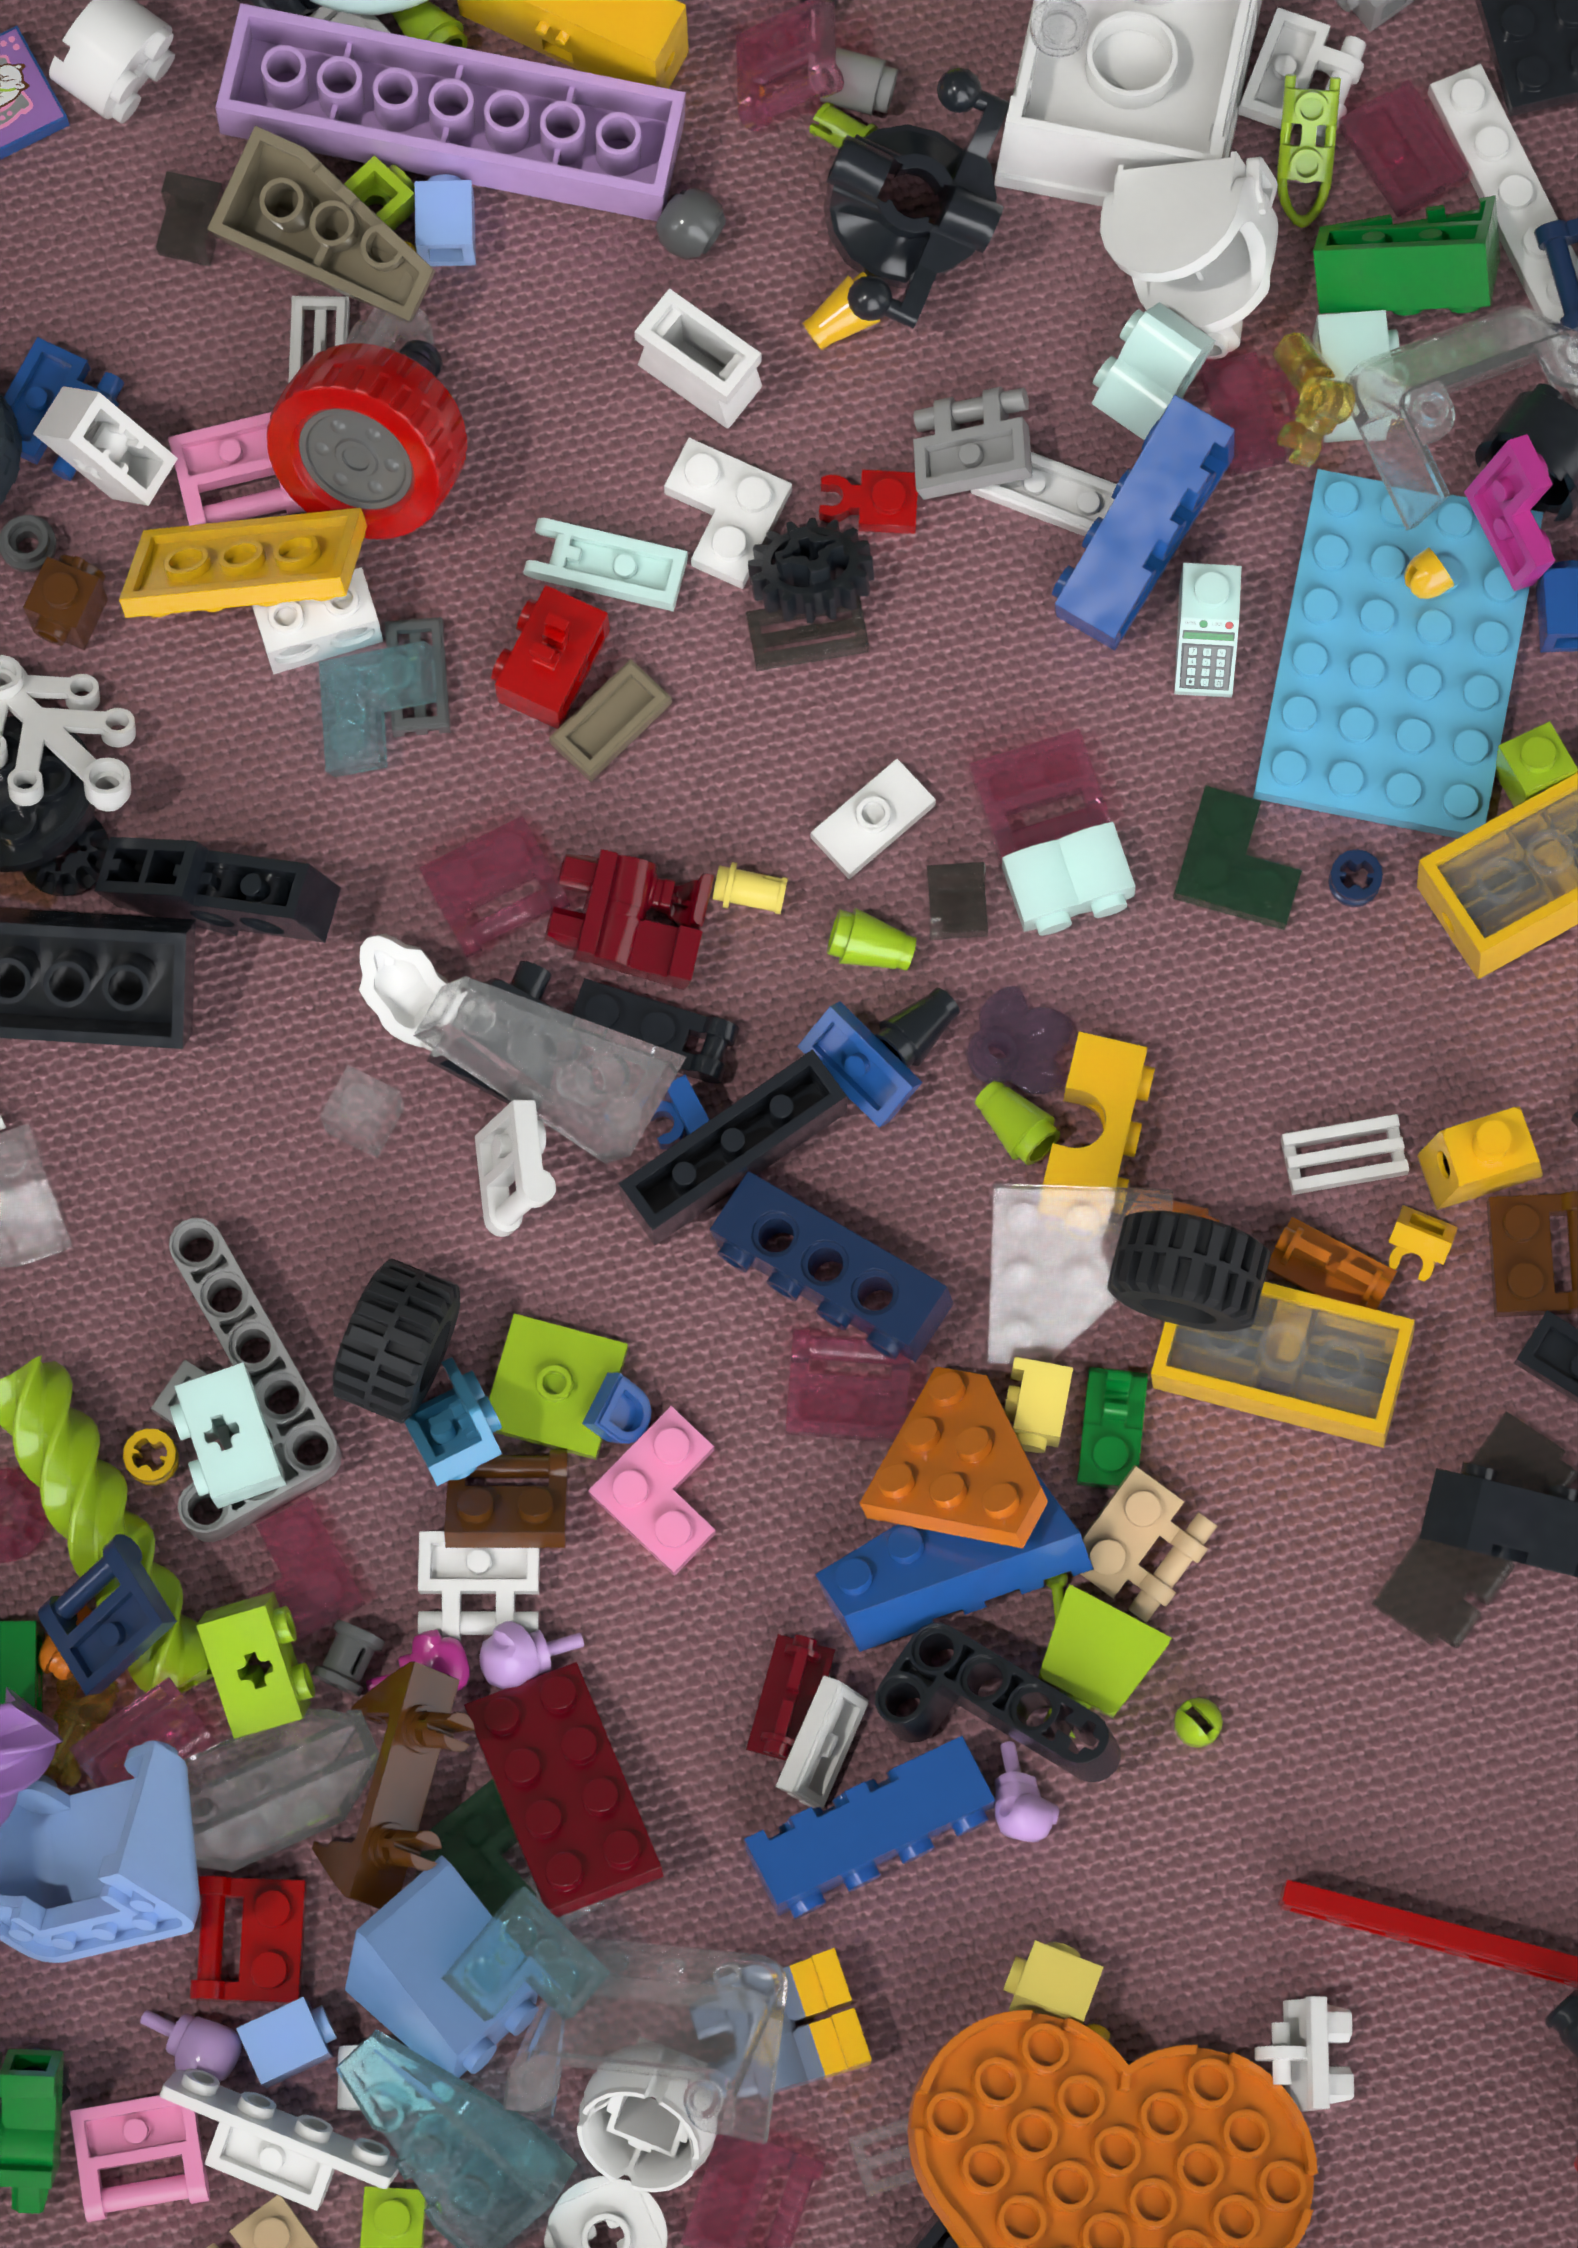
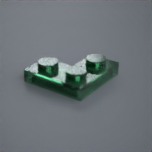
[1173,785,1302,930]
[421,1779,537,1930]

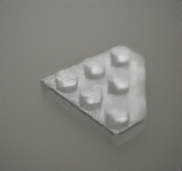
[987,1183,1173,1364]

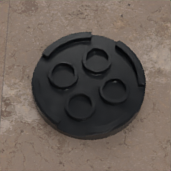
[0,716,96,872]

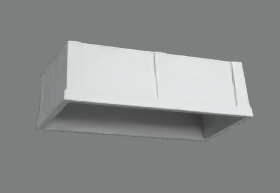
[994,0,1262,206]

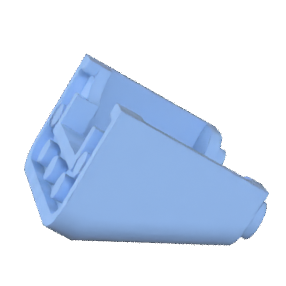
[0,1741,201,1963]

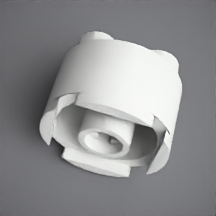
[49,0,175,124]

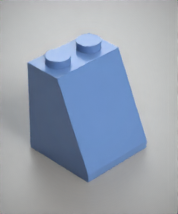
[345,1855,542,2085]

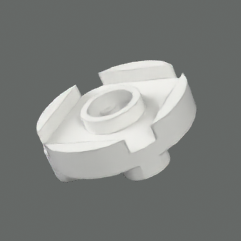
[544,2176,668,2248]

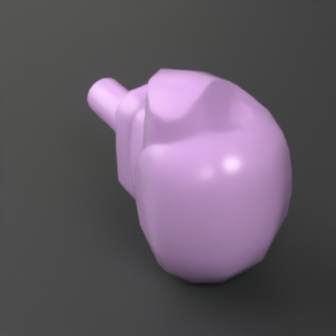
[479,1621,584,1690]
[994,1741,1059,1842]
[140,2010,242,2081]

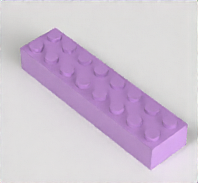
[216,3,686,221]

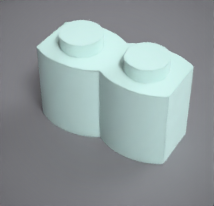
[1092,302,1215,441]
[1002,822,1136,936]

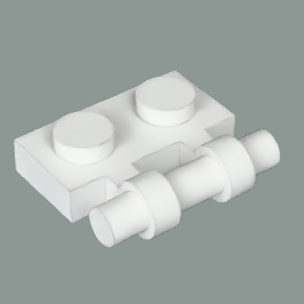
[1238,8,1366,146]
[418,1531,540,1641]

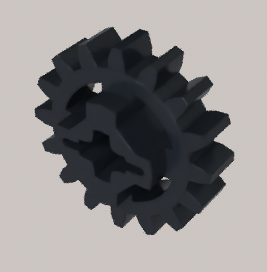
[748,518,875,624]

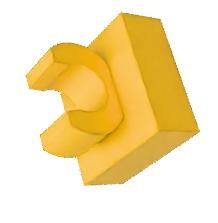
[1388,1205,1458,1282]

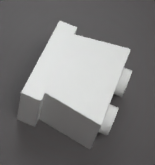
[634,288,762,429]

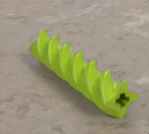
[0,1356,213,1704]

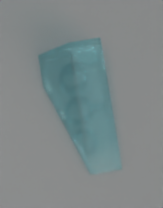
[336,2029,578,2248]

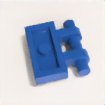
[4,337,125,481]

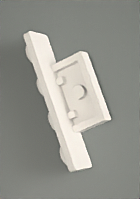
[159,2069,402,2211]

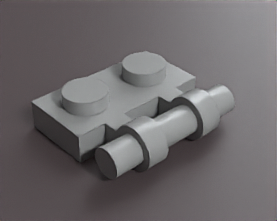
[913,386,1032,500]

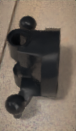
[823,67,1010,329]

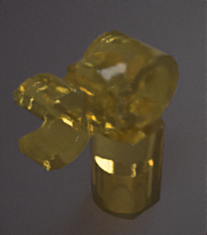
[1272,332,1355,467]

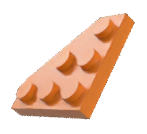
[860,1366,1048,1549]

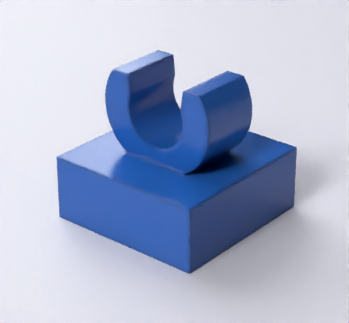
[643,1075,709,1150]

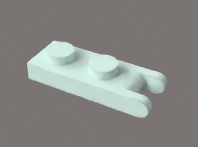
[523,518,688,612]

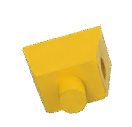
[1417,1106,1543,1210]

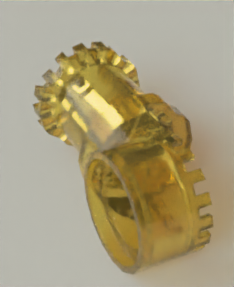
[45,1675,120,1787]

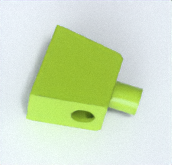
[1038,1584,1171,1738]

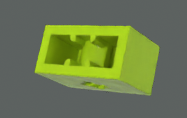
[196,1591,315,1739]

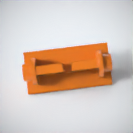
[1267,1217,1397,1310]

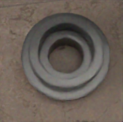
[0,515,57,572]

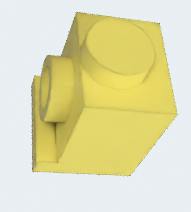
[1004,1356,1073,1453]

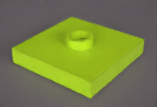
[489,1313,629,1460]

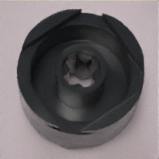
[1475,383,1578,521]

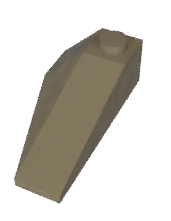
[207,126,435,323]

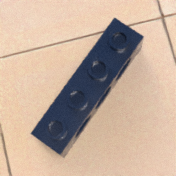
[710,1171,954,1363]

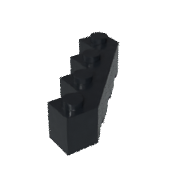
[1419,1462,1578,1577]

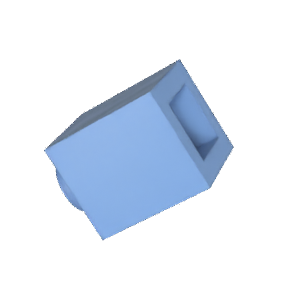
[415,174,476,266]
[236,1997,337,2088]

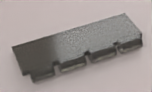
[1372,1411,1578,1649]

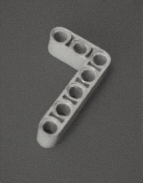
[169,1218,342,1542]

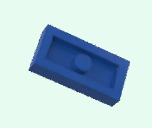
[797,1001,923,1128]

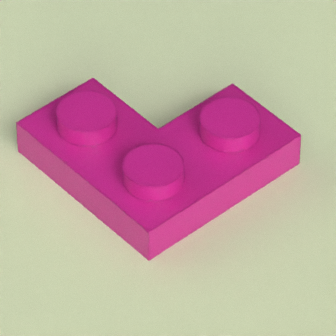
[1464,434,1556,592]

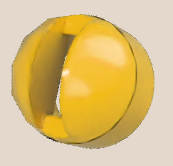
[1404,547,1454,599]

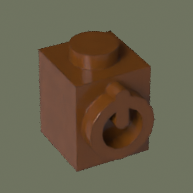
[23,555,108,650]

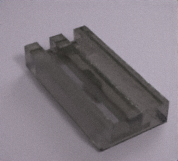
[746,596,869,672]

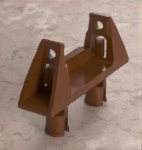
[312,1661,475,1910]

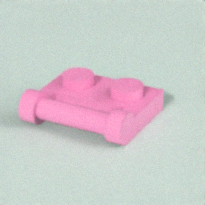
[168,412,304,526]
[70,2095,210,2222]

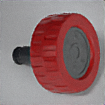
[266,340,468,539]

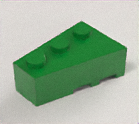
[1313,195,1500,316]

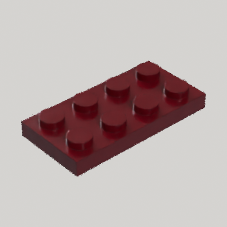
[464,1662,664,1921]

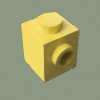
[1003,1940,1104,2024]

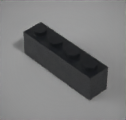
[618,1049,847,1245]

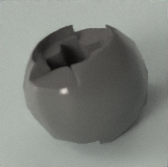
[655,187,726,260]

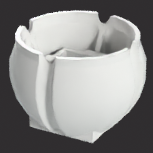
[577,2040,719,2192]

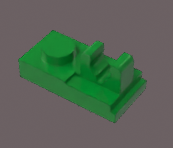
[1077,1367,1148,1490]

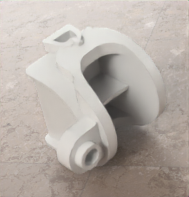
[1100,151,1278,359]

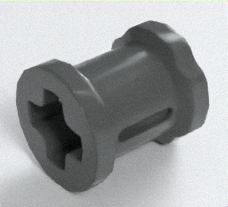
[311,1620,385,1697]

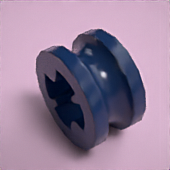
[1328,849,1383,907]

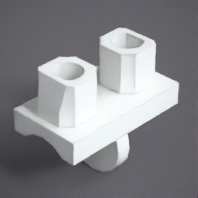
[1255,1996,1354,2112]

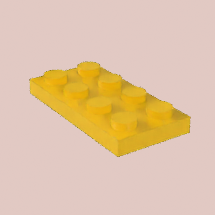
[119,508,367,618]

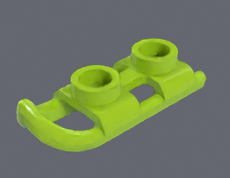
[1277,74,1341,228]

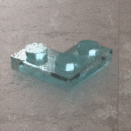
[319,641,437,777]
[441,1886,610,2022]

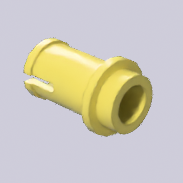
[712,862,788,915]

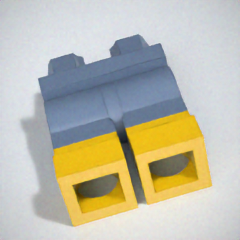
[690,1947,872,2100]

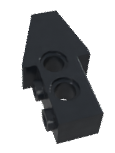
[94,837,341,943]

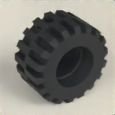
[1106,1210,1271,1332]
[333,1258,460,1424]

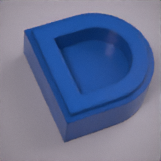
[582,1372,651,1444]

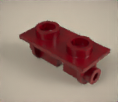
[746,1634,836,1761]

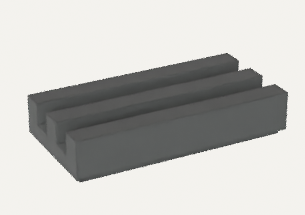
[385,617,451,737]

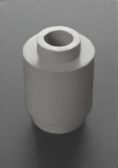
[812,46,898,115]

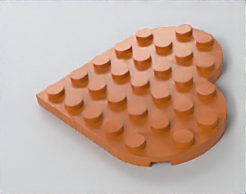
[908,2010,1318,2248]

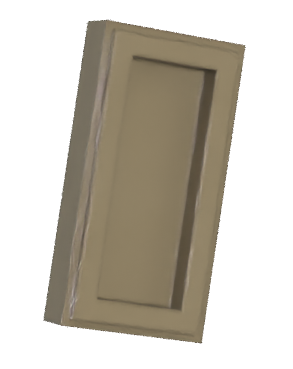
[549,659,672,782]

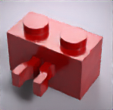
[491,585,610,729]

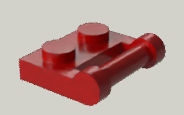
[189,1876,307,2004]

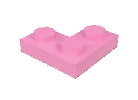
[588,1406,716,1576]

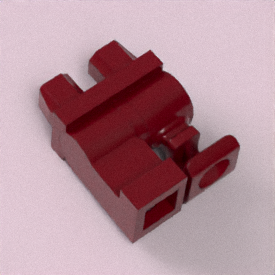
[544,849,714,990]

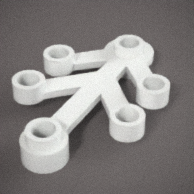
[0,655,136,811]

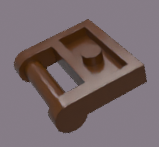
[1486,1191,1578,1317]
[444,1449,569,1548]

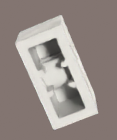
[33,386,178,506]

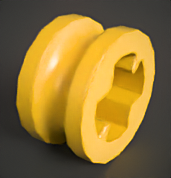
[123,1428,179,1486]

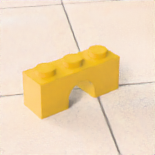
[1037,1032,1155,1228]

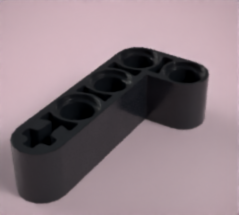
[875,1623,1121,1782]

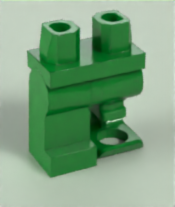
[0,2049,64,2214]

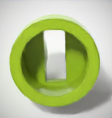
[1174,1697,1223,1748]

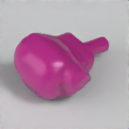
[366,1629,470,1692]

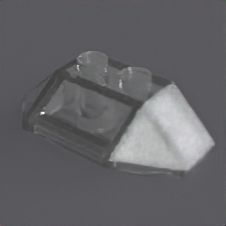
[184,1709,380,1872]

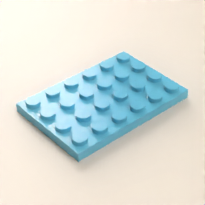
[1253,469,1543,839]

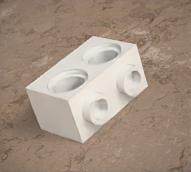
[252,567,383,675]

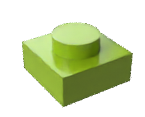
[360,2186,427,2248]

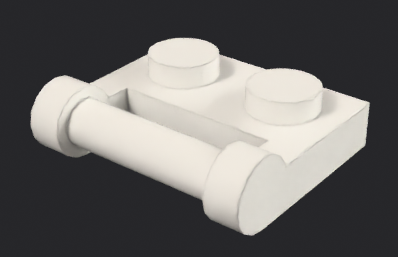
[475,1100,556,1237]

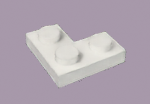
[664,438,792,589]

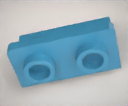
[404,1357,502,1486]

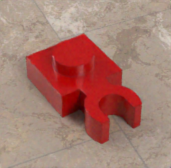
[819,469,918,534]

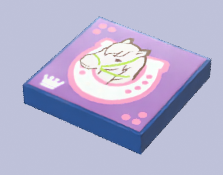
[0,26,70,160]

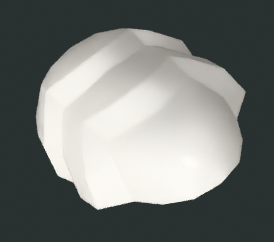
[359,934,457,1051]

